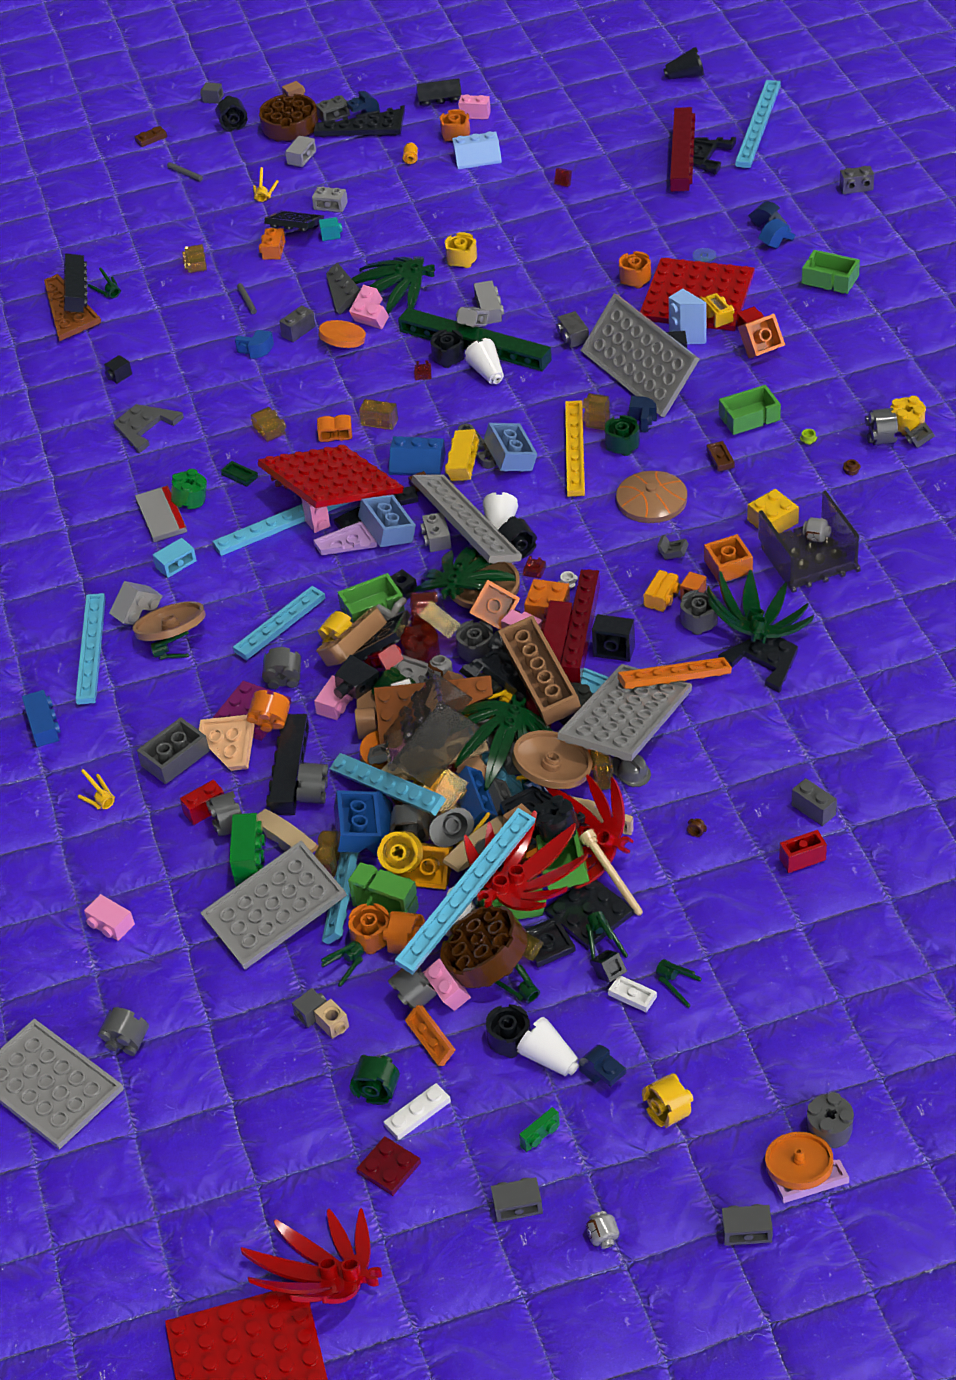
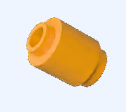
[403,143,418,164]

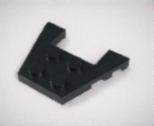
[693,137,736,174]
[718,637,798,692]
[459,647,527,708]
[500,786,586,852]

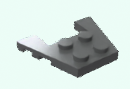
[113,404,184,454]

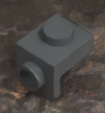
[904,422,935,448]
[657,535,689,560]

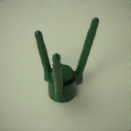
[88,268,121,298]
[151,631,189,660]
[585,911,628,959]
[321,941,364,987]
[656,959,702,1008]
[494,963,540,1003]

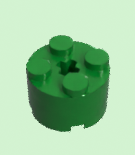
[171,469,207,509]

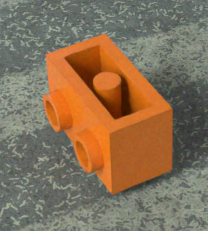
[259,228,286,259]

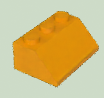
[387,843,454,889]

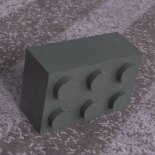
[137,717,210,784]

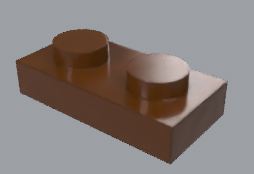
[135,126,167,147]
[707,441,735,471]

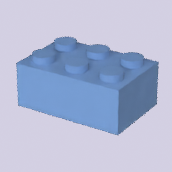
[484,423,537,472]
[358,495,416,547]

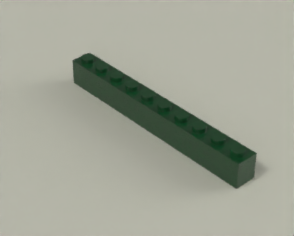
[398,308,552,372]

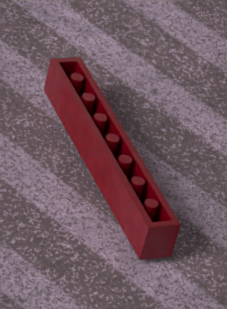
[670,107,696,191]
[561,569,600,684]
[526,600,572,733]

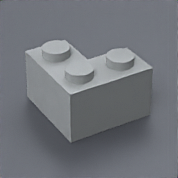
[109,581,162,625]

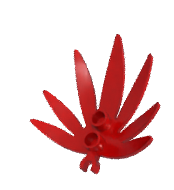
[545,774,634,889]
[464,811,588,911]
[241,1208,382,1304]

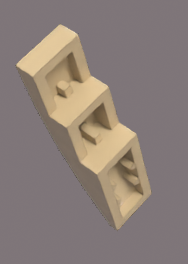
[257,809,319,853]
[443,815,503,872]

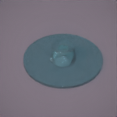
[693,248,716,262]

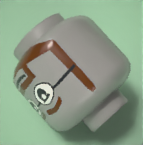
[803,517,831,542]
[428,655,453,681]
[585,1211,620,1249]

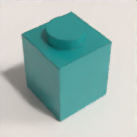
[319,217,343,241]

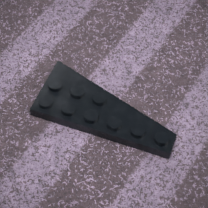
[314,105,405,137]

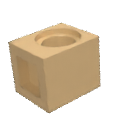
[314,999,349,1039]

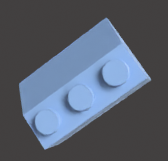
[452,131,502,169]
[668,289,706,344]

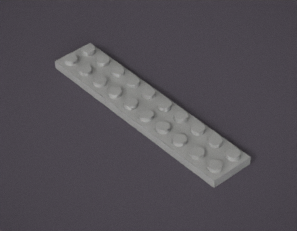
[411,474,522,564]

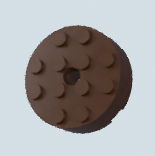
[259,94,318,141]
[440,905,527,988]

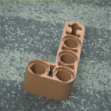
[316,606,387,666]
[355,689,378,739]

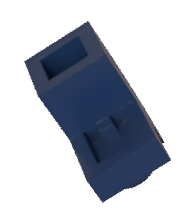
[346,91,380,114]
[748,201,787,227]
[629,396,657,432]
[579,1045,626,1087]

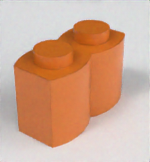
[317,415,352,442]

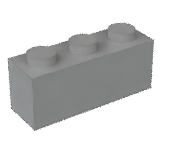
[473,280,504,324]

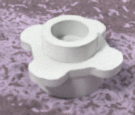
[558,571,578,588]

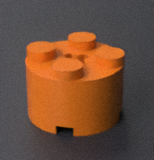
[440,109,470,141]
[619,251,651,288]
[246,690,290,732]
[348,903,389,954]
[383,911,425,954]

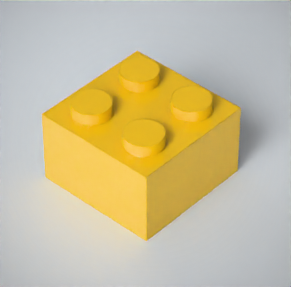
[747,489,799,539]

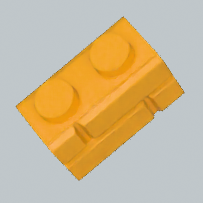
[643,570,681,612]

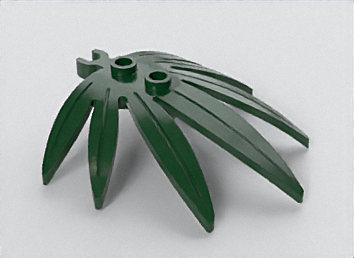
[351,256,435,314]
[412,545,516,599]
[707,570,814,644]
[449,695,553,791]

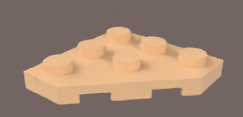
[199,715,255,771]

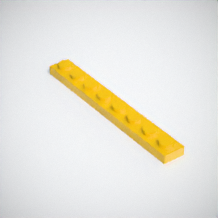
[565,400,585,497]

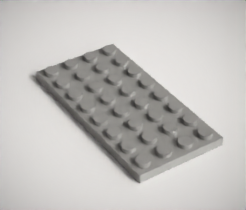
[581,293,700,417]
[557,664,692,761]

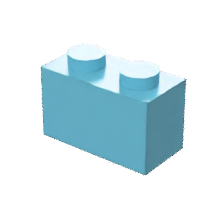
[153,538,197,578]

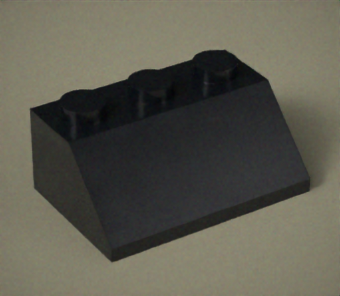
[416,78,462,106]

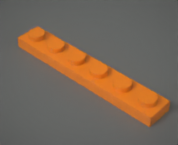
[617,657,732,689]

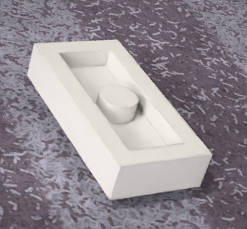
[608,976,657,1012]

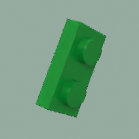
[519,1107,560,1152]

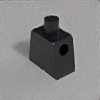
[334,655,379,699]

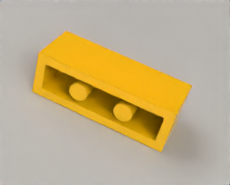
[445,429,479,481]

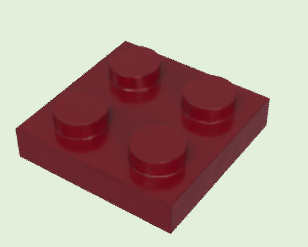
[356,1136,421,1196]

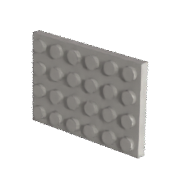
[200,841,347,969]
[0,1019,124,1150]

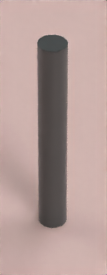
[167,162,203,181]
[237,283,257,314]

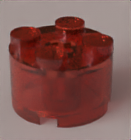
[410,592,439,629]
[401,623,440,663]

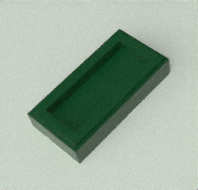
[221,461,258,487]

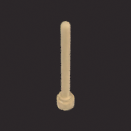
[579,829,643,916]

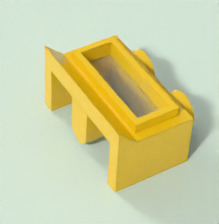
[700,293,734,328]

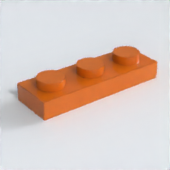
[405,1005,456,1066]

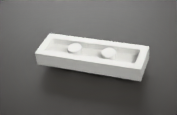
[384,1083,451,1141]

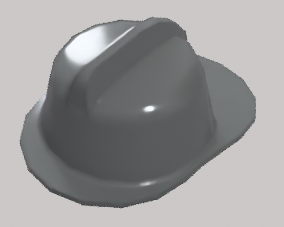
[609,755,651,787]
[429,807,474,847]

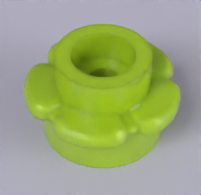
[800,429,817,445]

